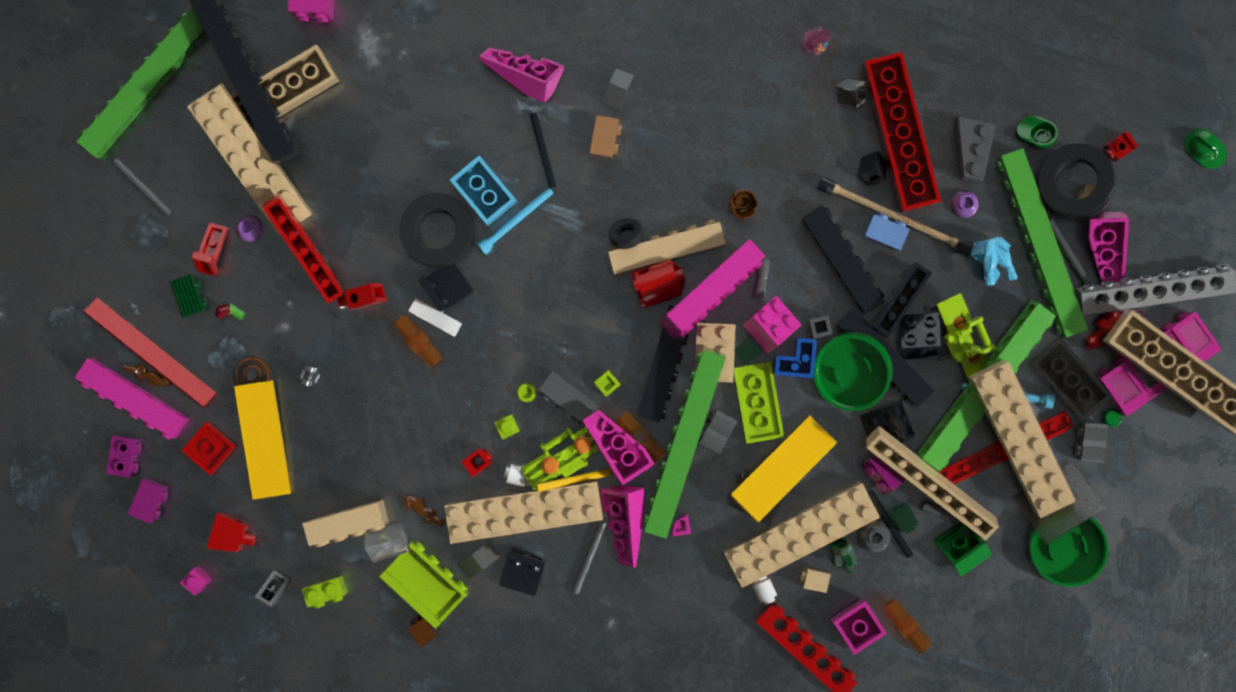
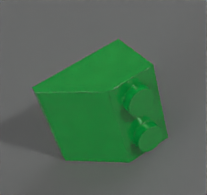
[934,521,992,577]

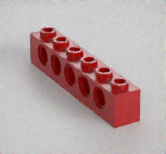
[262,193,344,303]
[755,603,858,692]

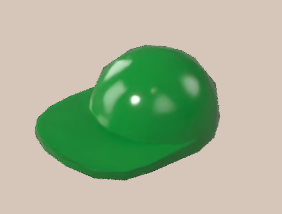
[1017,115,1058,148]

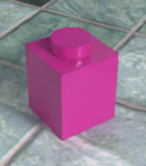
[180,566,212,596]

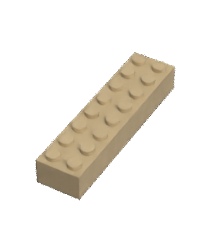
[187,83,312,236]
[1103,310,1236,434]
[969,360,1076,518]
[444,480,603,544]
[724,482,880,588]

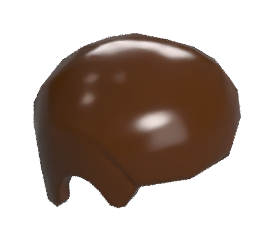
[729,189,758,219]

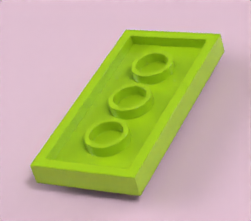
[734,362,784,444]

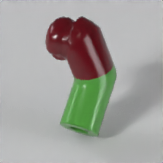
[215,303,245,321]

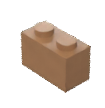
[590,115,622,159]

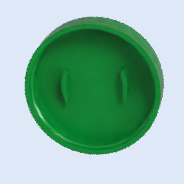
[814,332,893,411]
[1028,509,1109,587]

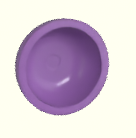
[951,190,979,218]
[235,214,263,242]

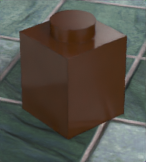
[408,616,438,648]

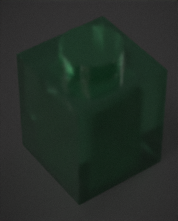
[735,335,763,364]
[888,502,919,534]

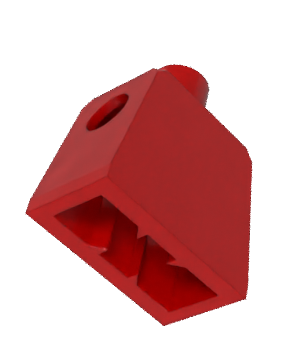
[337,283,387,310]
[207,512,256,552]

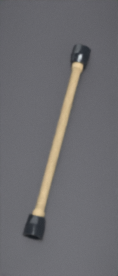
[817,175,974,257]

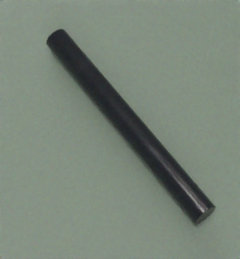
[529,112,556,188]
[867,489,914,558]

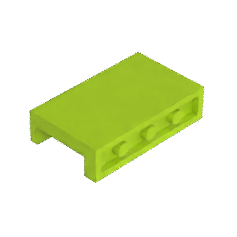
[379,541,469,629]

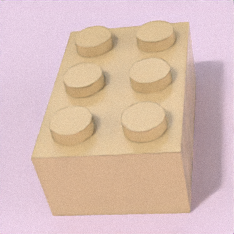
[694,323,736,382]

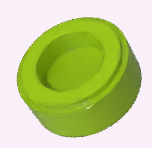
[517,383,536,402]

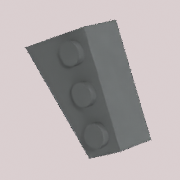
[954,116,996,184]

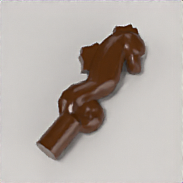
[123,364,170,387]
[403,495,445,528]

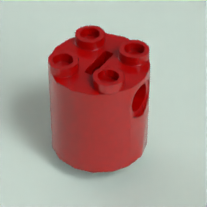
[630,259,686,308]

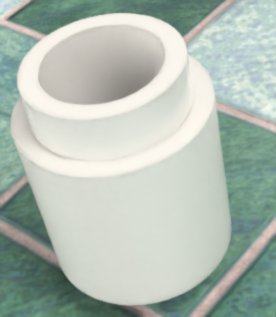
[503,464,529,487]
[752,576,777,605]

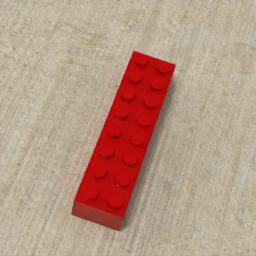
[862,52,941,213]

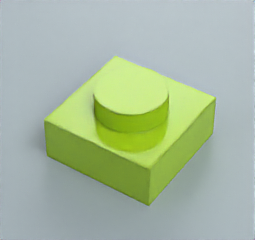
[594,370,621,397]
[494,414,520,440]

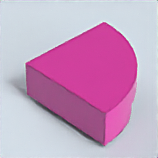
[671,514,691,536]

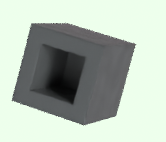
[807,315,833,339]

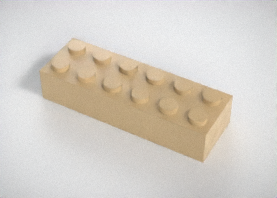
[231,44,340,131]

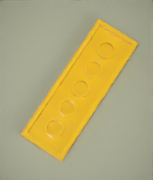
[234,380,292,499]
[730,416,837,523]

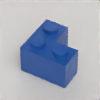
[773,338,817,378]

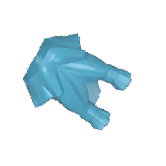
[970,237,1018,286]

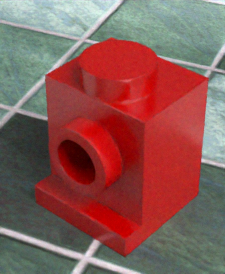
[1104,131,1139,162]
[461,448,492,477]

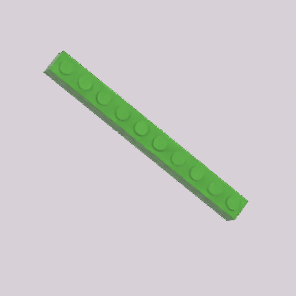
[77,5,206,159]
[997,148,1088,338]
[916,300,1056,472]
[642,347,726,539]

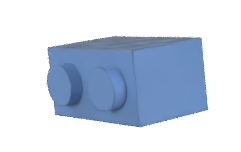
[863,213,910,252]

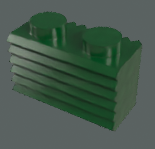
[170,274,209,318]

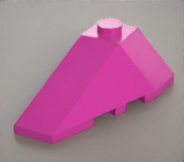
[479,48,565,103]
[1088,212,1129,292]
[582,410,654,485]
[600,485,645,568]

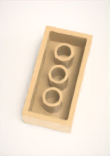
[303,500,389,548]

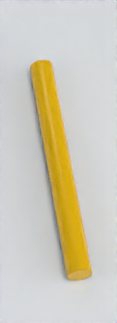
[536,468,611,492]

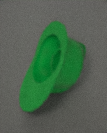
[1185,129,1227,169]

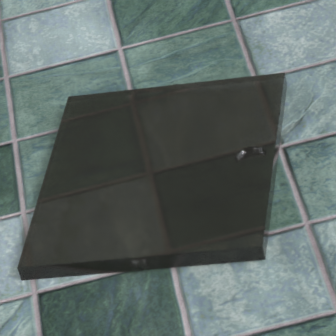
[1013,462,1106,545]

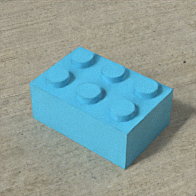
[450,156,517,226]

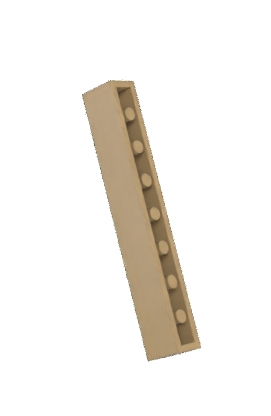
[866,426,999,540]

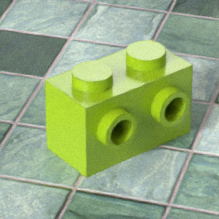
[302,575,348,609]

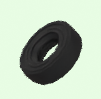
[609,218,643,249]

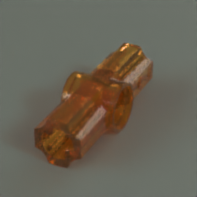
[393,315,444,368]
[615,411,666,464]
[882,598,932,654]

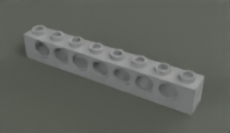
[1076,264,1236,316]

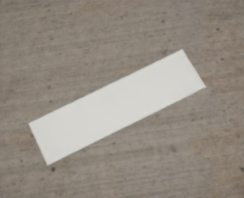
[409,298,462,337]

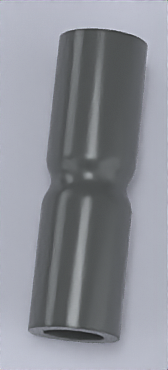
[753,259,770,298]
[921,499,960,525]

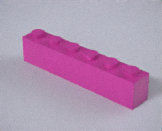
[75,358,190,439]

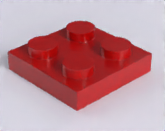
[181,421,237,476]

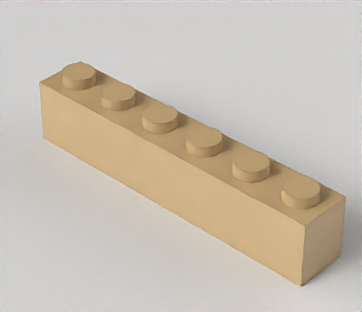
[608,220,726,275]

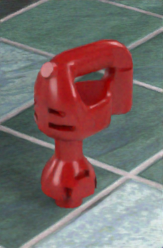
[1084,311,1120,351]

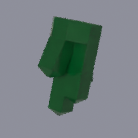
[831,537,859,574]

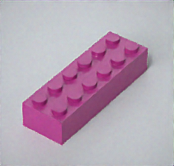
[659,239,765,339]

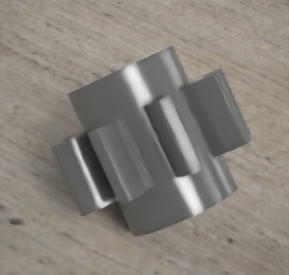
[295,364,320,386]

